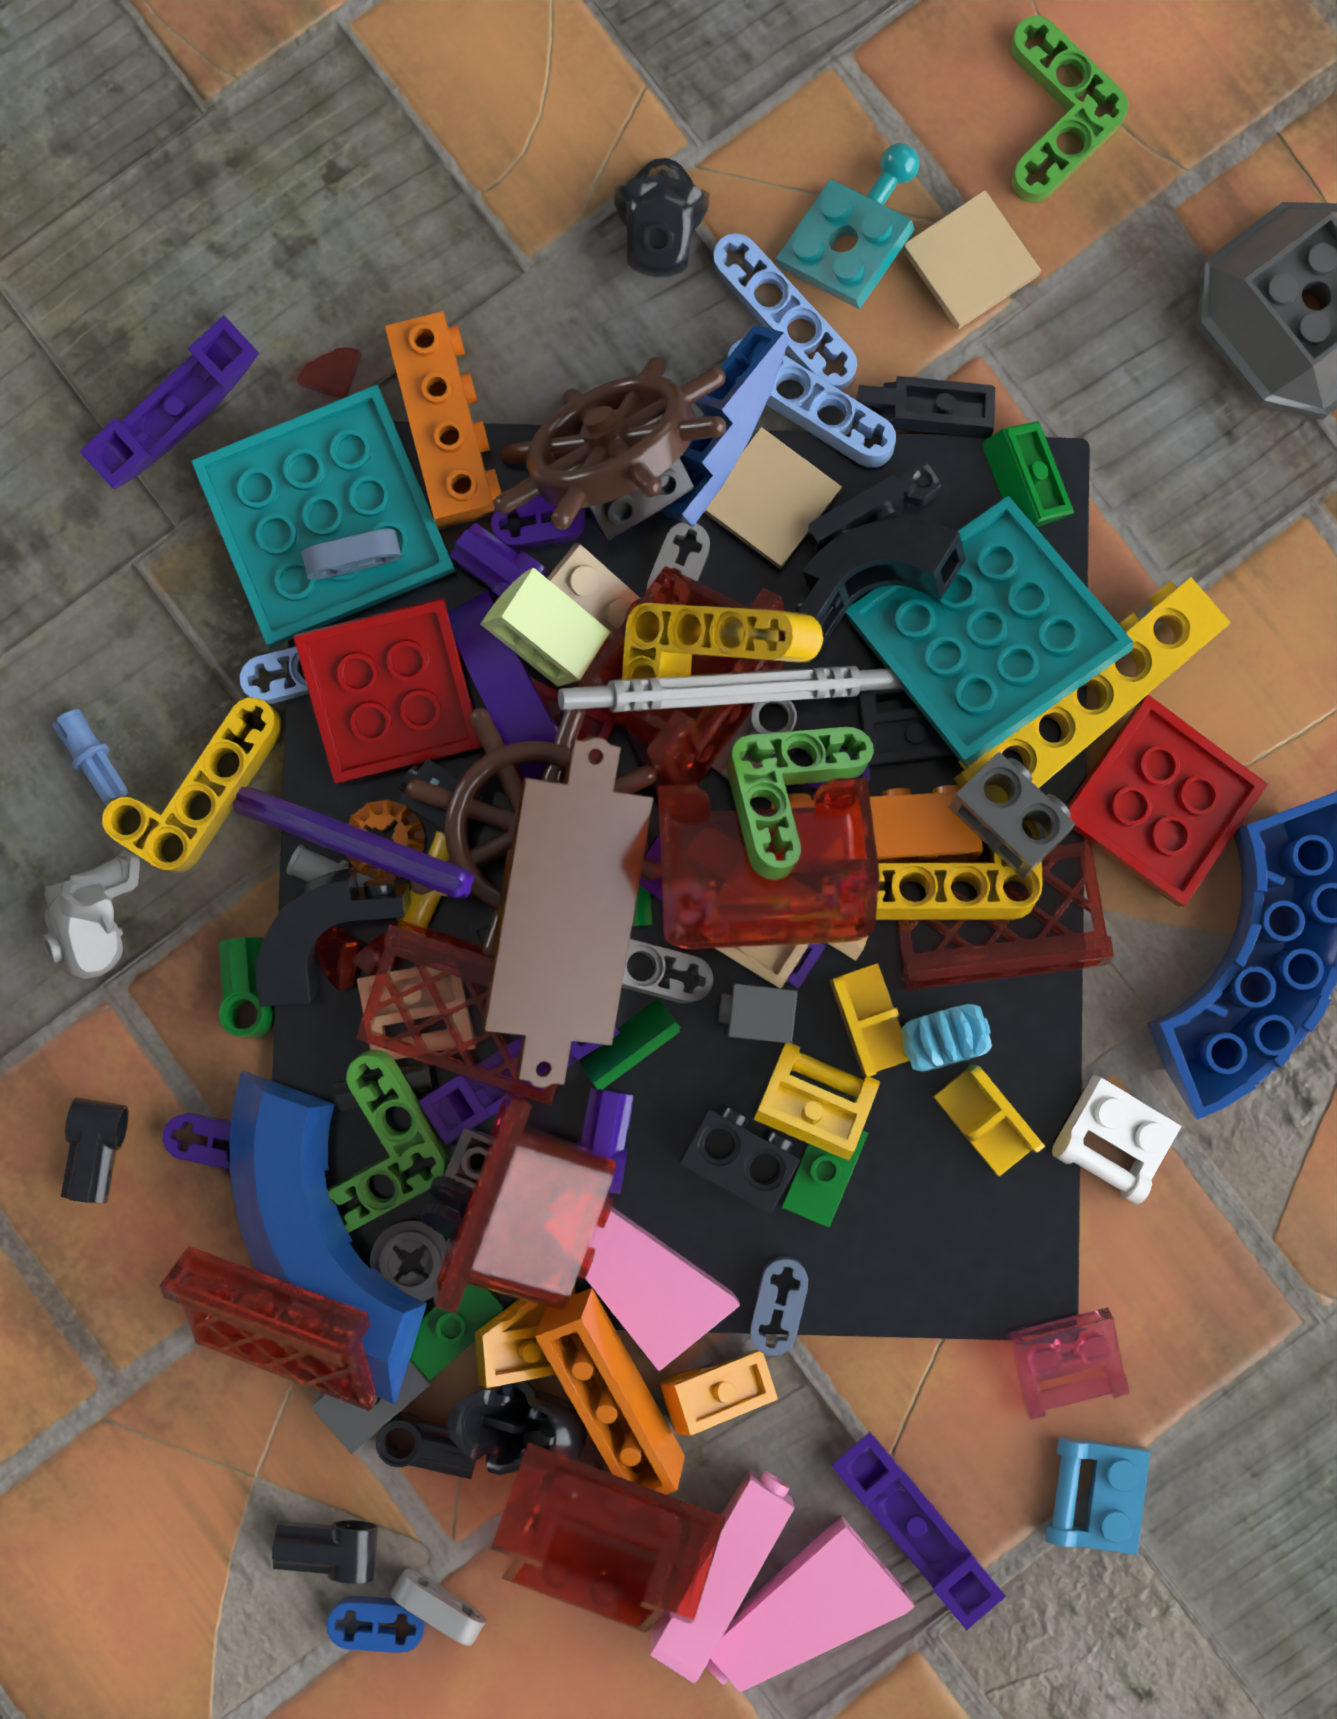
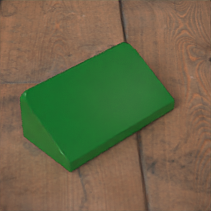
[982,421,1074,528]
[580,1000,681,1090]

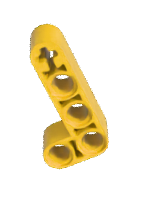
[622,603,823,680]
[102,698,283,873]
[837,820,1043,920]

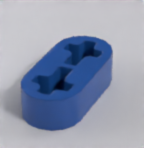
[326,1596,427,1653]

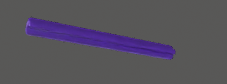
[232,787,474,898]

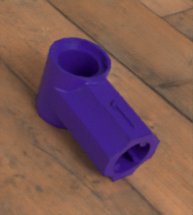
[450,522,551,599]
[570,1088,634,1195]

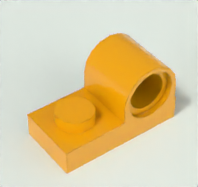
[659,1350,778,1436]

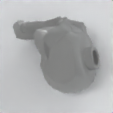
[42,850,140,979]

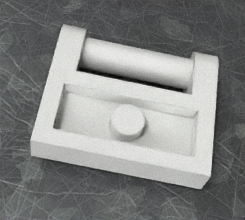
[1052,1075,1181,1205]

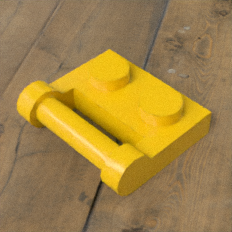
[754,1043,880,1161]

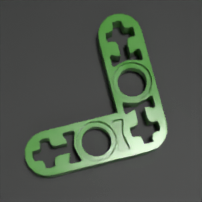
[1011,16,1129,203]
[726,727,874,880]
[328,1049,450,1233]

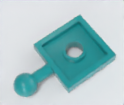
[776,143,920,310]

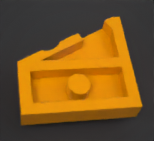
[475,1269,576,1388]

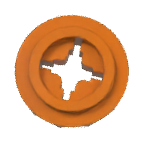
[346,800,425,880]

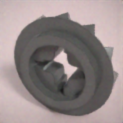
[370,1221,452,1302]

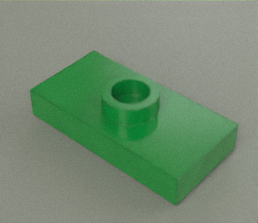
[781,1130,868,1227]
[410,1271,507,1381]

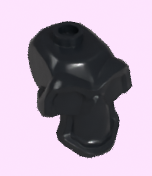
[614,158,709,278]
[447,1380,587,1475]

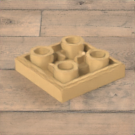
[902,190,1042,330]
[704,427,842,570]

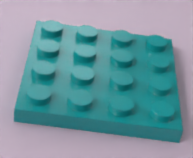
[191,384,456,648]
[845,496,1133,767]

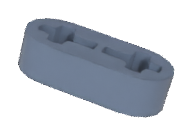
[301,529,401,580]
[750,1256,808,1356]

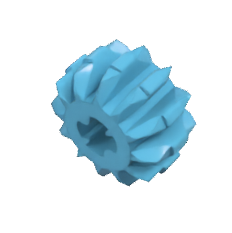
[901,1004,992,1072]

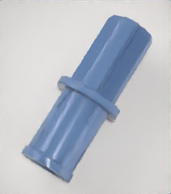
[52,709,128,805]

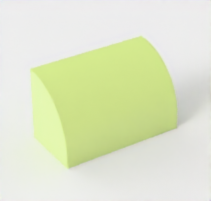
[480,568,611,686]

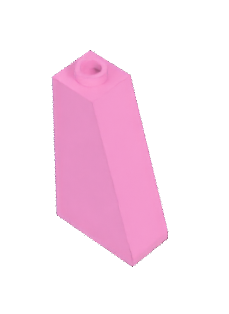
[542,1188,740,1371]
[650,1469,795,1684]
[706,1515,915,1692]

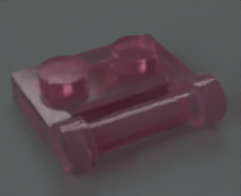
[1009,1307,1129,1420]

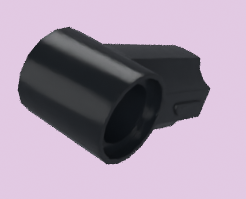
[61,1097,129,1204]
[376,1412,476,1479]
[272,1520,378,1584]

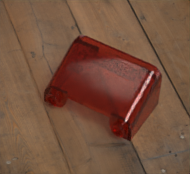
[658,778,880,949]

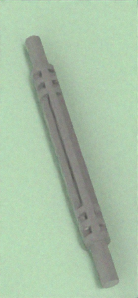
[558,666,902,712]

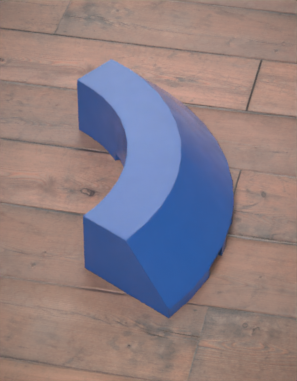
[1147,791,1337,1120]
[230,1071,427,1404]

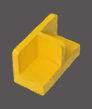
[829,963,910,1077]
[932,1064,1045,1177]

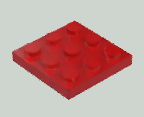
[294,597,482,784]
[1066,695,1268,907]

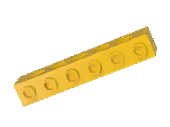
[954,577,1231,804]

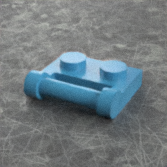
[1045,1436,1150,1555]

